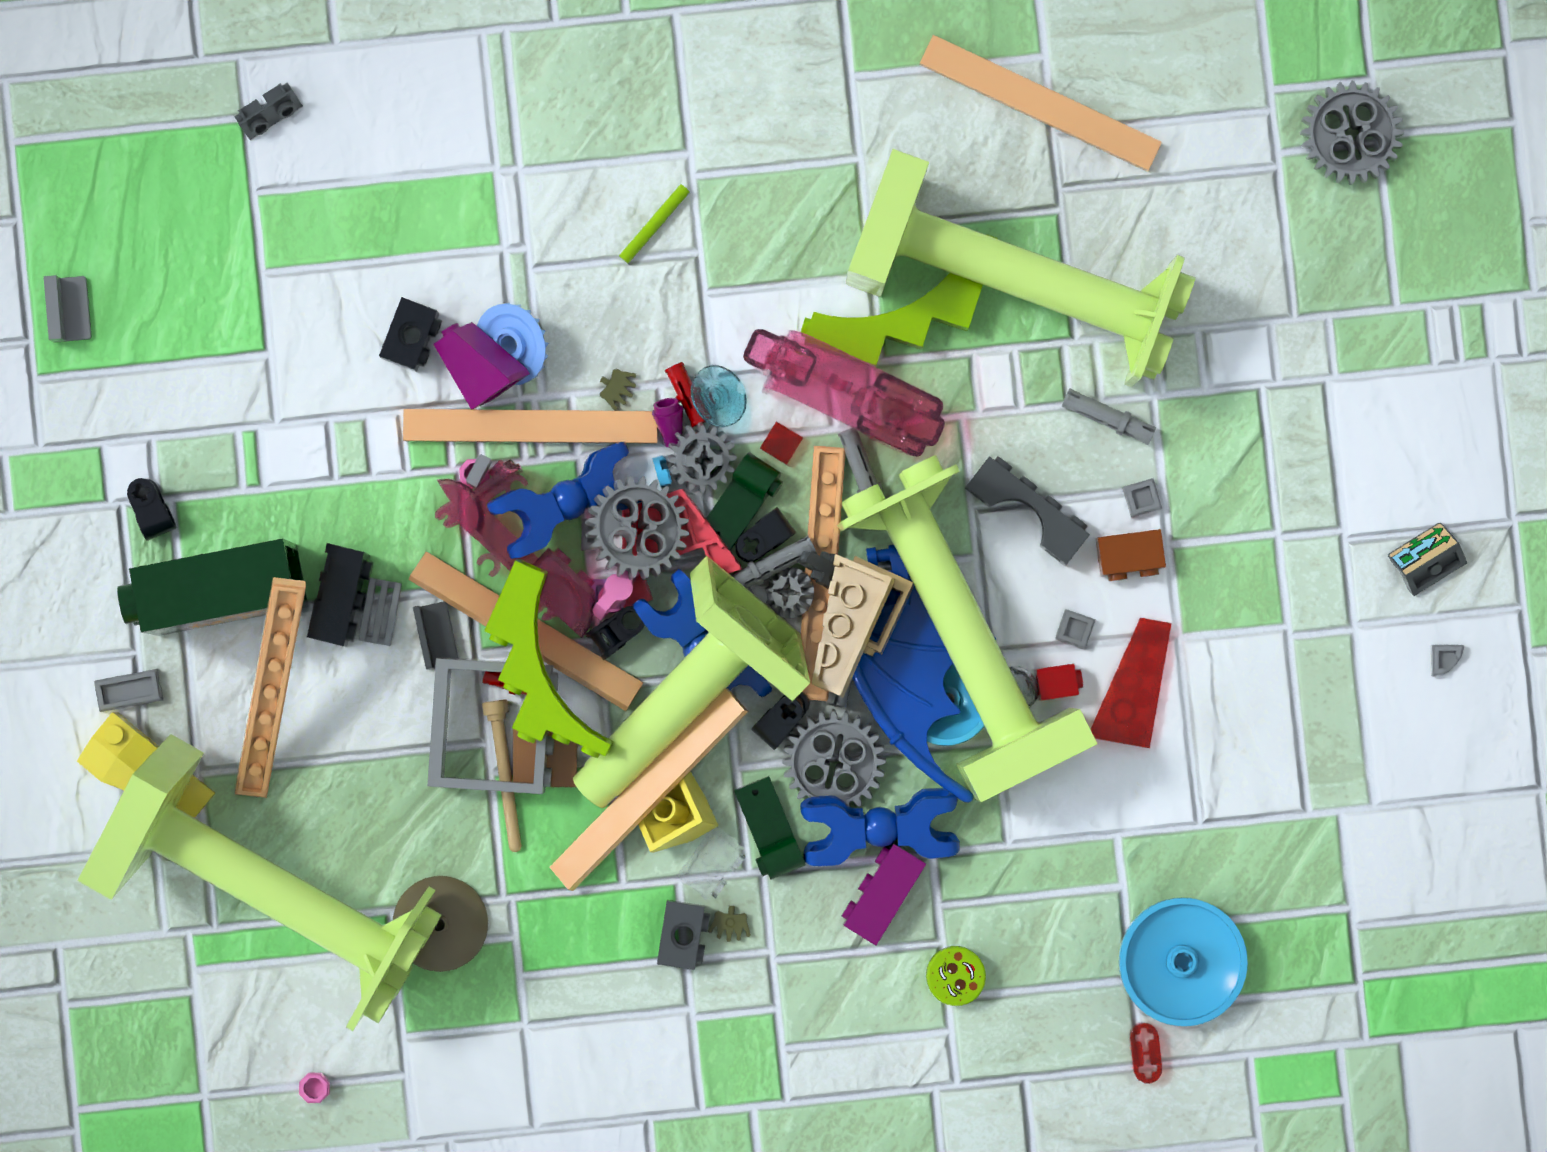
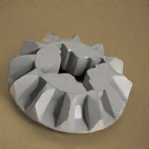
[765,567,814,618]

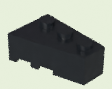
[307,543,373,647]

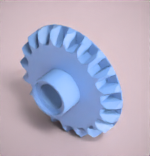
[477,302,549,385]

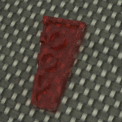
[1090,618,1172,748]

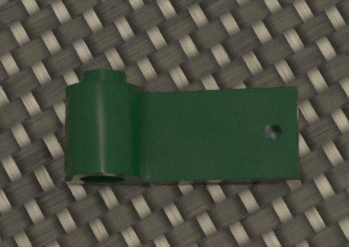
[706,452,783,551]
[734,776,806,880]

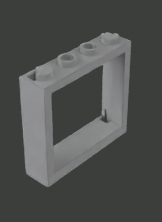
[427,657,558,794]

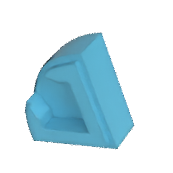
[652,455,672,488]

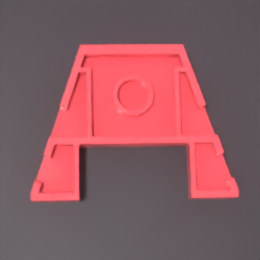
[622,489,742,608]

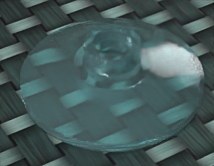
[691,365,747,427]

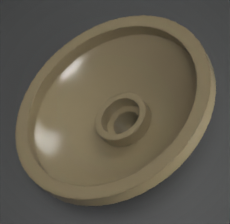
[393,876,488,972]

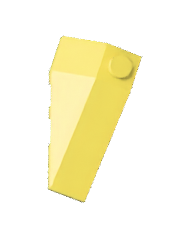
[77,712,215,818]
[638,771,719,853]

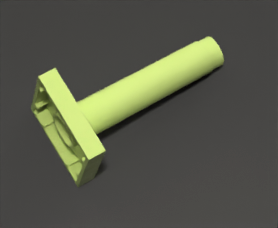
[573,556,810,808]

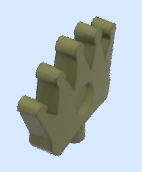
[599,369,636,411]
[708,906,751,942]

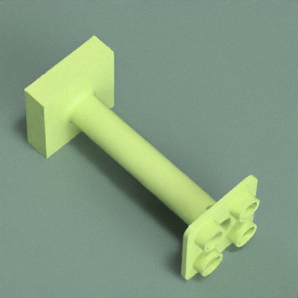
[846,149,1195,387]
[837,455,1097,802]
[77,734,442,1031]

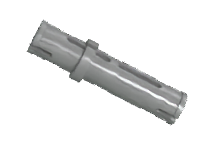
[1062,388,1157,445]
[838,427,882,493]
[731,535,817,588]

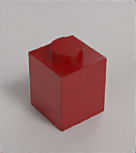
[1034,664,1083,701]

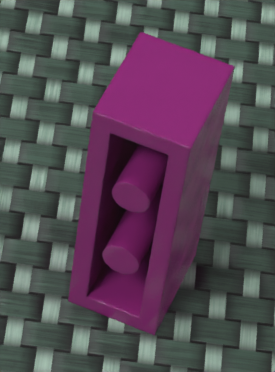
[841,843,926,946]

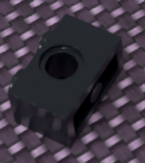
[379,297,442,372]

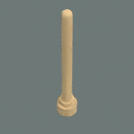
[482,699,522,852]

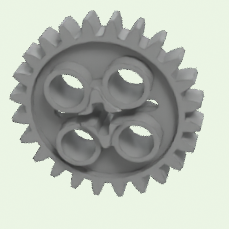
[1300,81,1404,185]
[585,476,689,580]
[782,709,886,807]

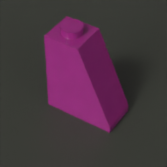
[433,322,530,410]

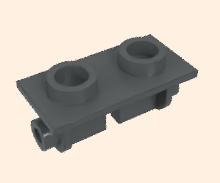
[234,82,303,140]

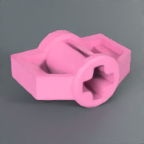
[591,570,639,620]

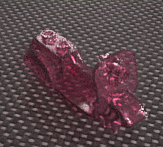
[743,329,945,457]
[435,459,596,639]

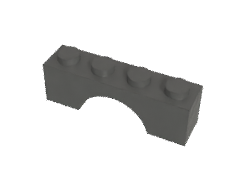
[965,456,1090,566]

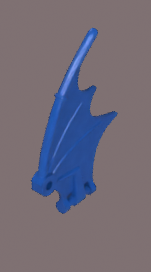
[852,544,996,803]

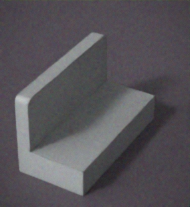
[43,275,92,343]

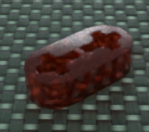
[1129,1022,1162,1084]

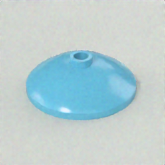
[927,664,985,746]

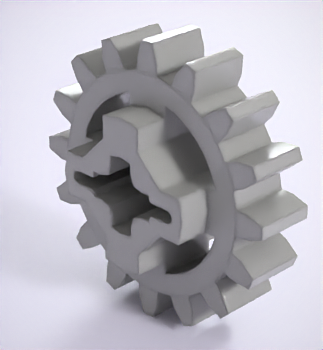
[666,422,737,493]

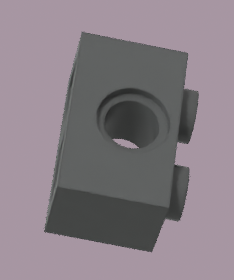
[657,900,710,970]

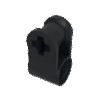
[127,478,177,541]
[735,507,797,562]
[585,606,645,661]
[751,692,810,750]

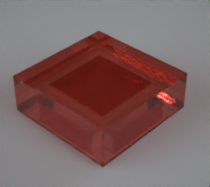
[760,421,803,465]

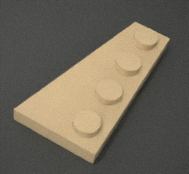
[812,554,895,698]

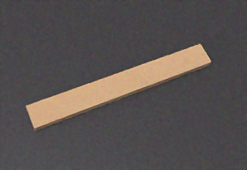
[919,35,1162,172]
[403,409,658,444]
[801,446,845,701]
[408,552,643,711]
[235,577,306,798]
[549,688,749,891]

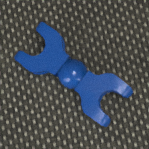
[487,442,641,559]
[632,569,772,697]
[800,788,960,866]

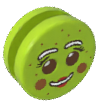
[926,946,986,1006]

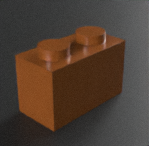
[1095,529,1166,581]

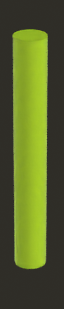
[619,184,690,264]

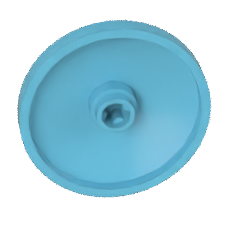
[1119,897,1248,1026]

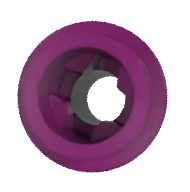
[652,398,683,448]

